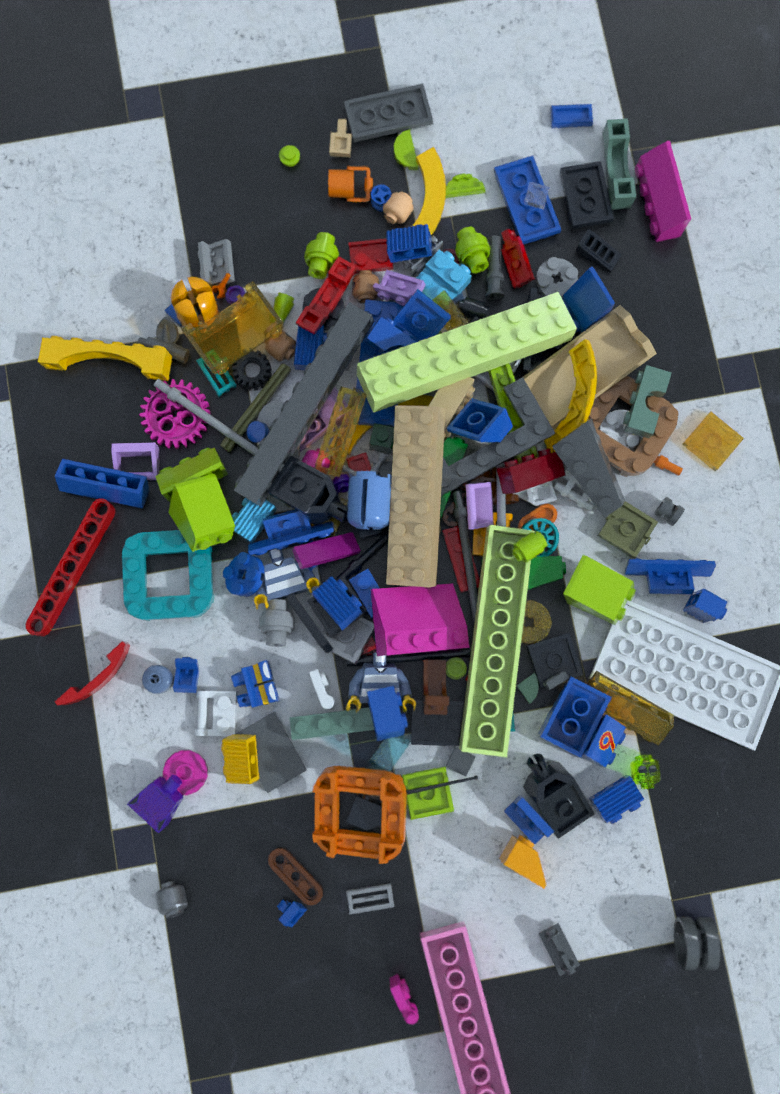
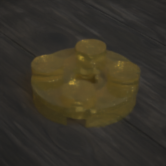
[521,600,552,644]

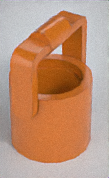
[328,166,373,202]

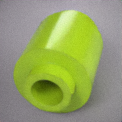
[512,531,548,563]

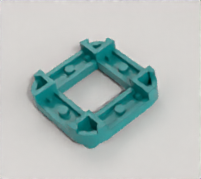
[122,530,214,621]

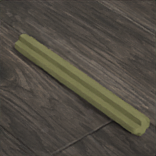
[220,363,291,452]

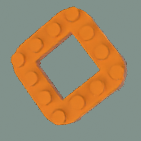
[312,766,407,864]

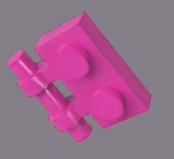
[390,974,419,1024]

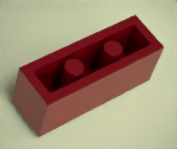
[497,448,566,494]

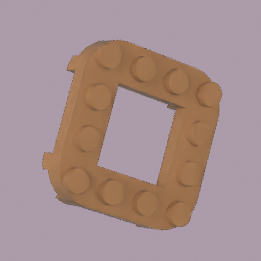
[587,376,679,477]

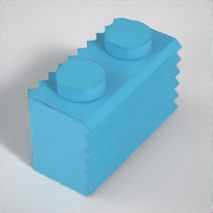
[232,498,277,543]

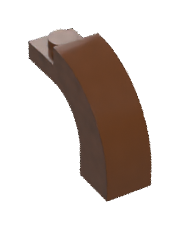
[422,660,449,715]

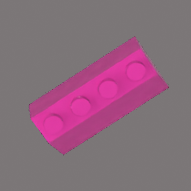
[635,141,691,242]

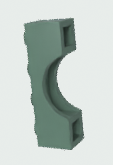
[602,119,636,209]
[289,708,374,740]

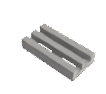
[346,883,394,914]

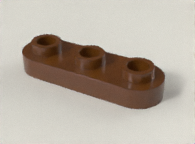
[268,848,323,905]

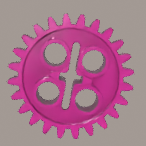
[139,379,211,449]

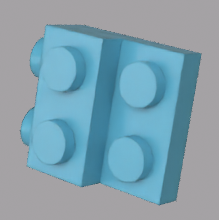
[416,249,471,310]

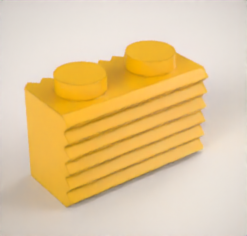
[221,734,259,784]

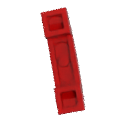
[295,256,357,334]
[55,641,130,705]

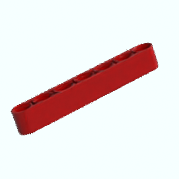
[25,498,115,637]

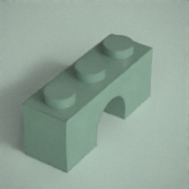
[623,365,672,438]

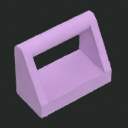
[112,443,159,481]
[466,482,494,529]

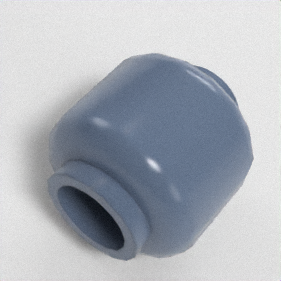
[142,665,174,694]

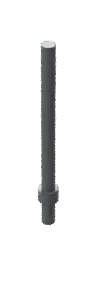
[453,491,478,621]

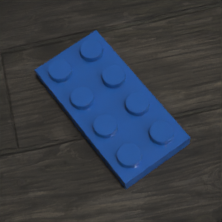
[494,155,561,244]

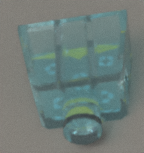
[368,735,411,772]

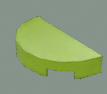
[394,129,418,170]
[446,173,485,198]

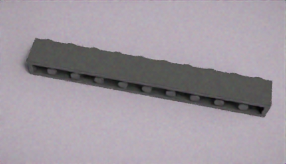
[234,302,374,507]

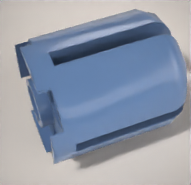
[347,471,392,530]

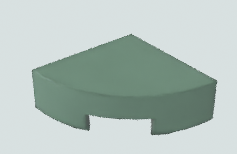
[516,673,539,704]

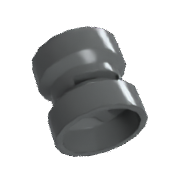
[654,497,685,526]

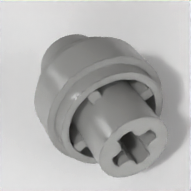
[259,599,295,647]

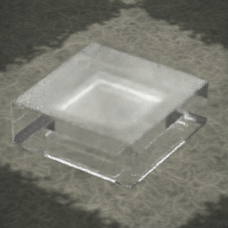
[524,182,550,209]

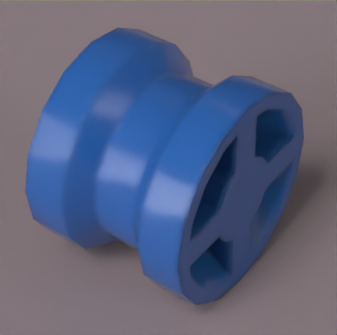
[371,185,391,211]

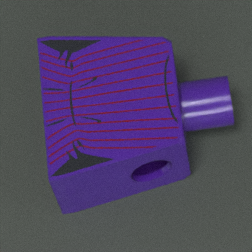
[127,775,183,833]

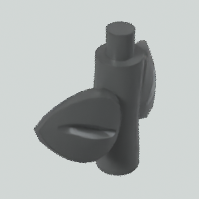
[137,316,190,364]

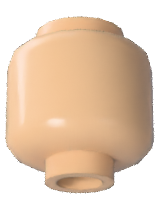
[383,191,414,224]

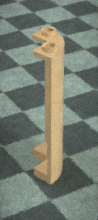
[523,305,657,429]

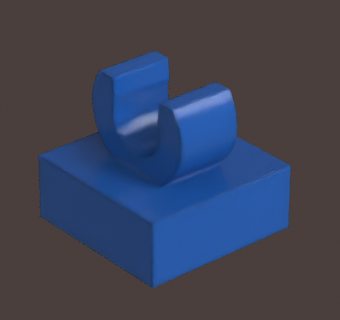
[277,899,307,927]

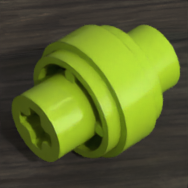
[455,227,490,273]
[304,232,339,279]

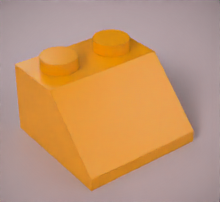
[499,835,547,889]

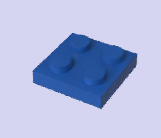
[392,289,451,342]

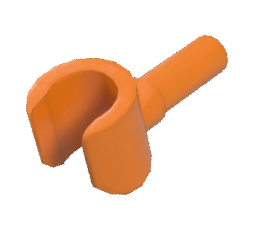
[211,273,231,298]

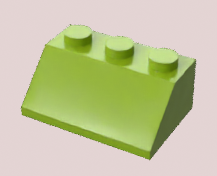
[155,448,228,503]

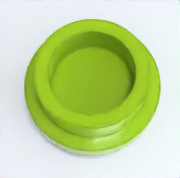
[279,145,300,167]
[446,657,467,680]

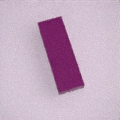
[292,532,361,569]

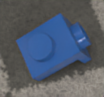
[173,657,200,693]

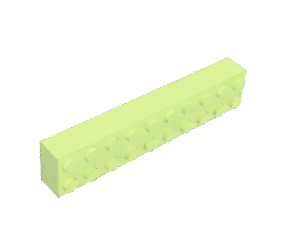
[356,292,577,413]
[459,525,534,757]

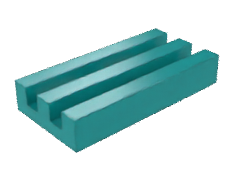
[196,350,237,397]

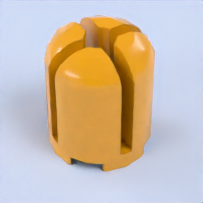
[170,276,218,332]

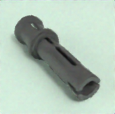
[486,235,504,301]

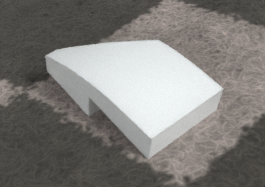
[513,481,558,507]

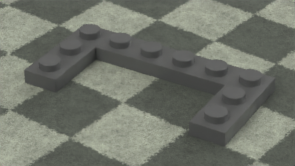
[441,377,555,496]

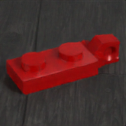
[501,229,535,289]

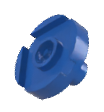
[223,552,264,597]

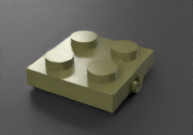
[597,501,658,559]

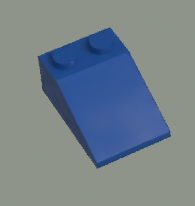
[562,266,615,335]
[538,676,612,758]

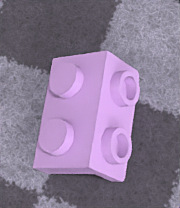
[373,270,426,306]

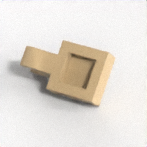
[329,119,352,157]

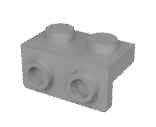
[198,239,235,287]

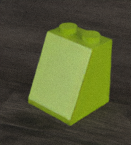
[169,473,235,552]
[563,554,636,625]

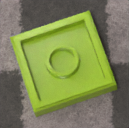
[402,766,454,820]

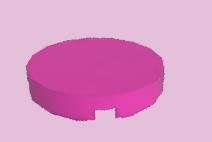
[163,750,208,795]

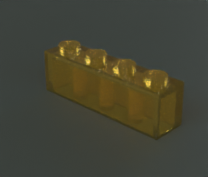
[587,670,674,746]

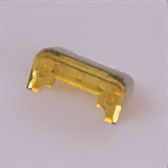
[181,281,284,375]

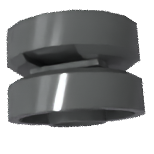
[673,916,720,971]

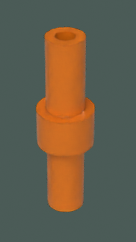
[654,455,683,476]

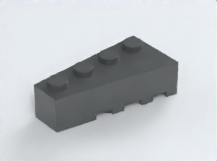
[552,417,625,518]

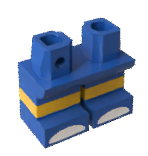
[231,660,280,708]

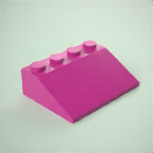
[371,584,469,656]

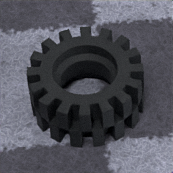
[232,349,272,391]

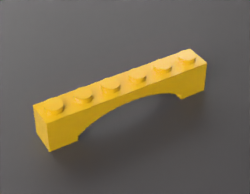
[38,336,172,381]

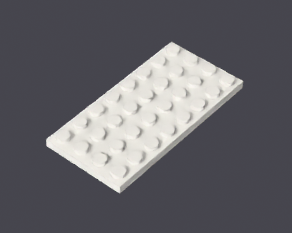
[589,601,780,751]

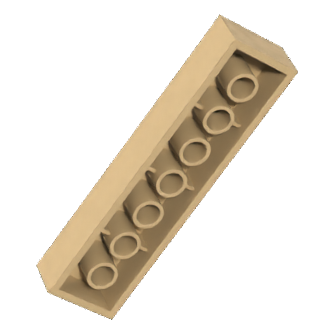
[386,405,446,587]

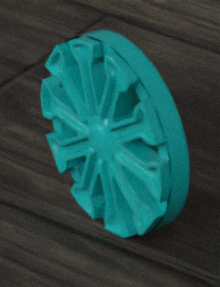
[521,518,559,557]

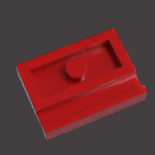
[349,238,394,274]

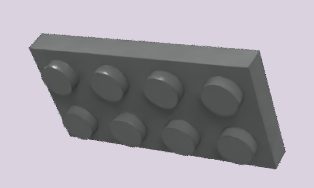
[344,83,433,142]

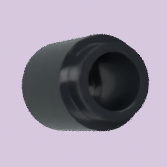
[457,297,489,320]

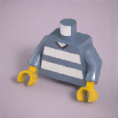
[254,549,321,610]
[346,651,416,713]

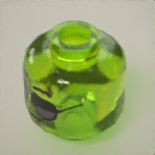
[630,755,661,789]

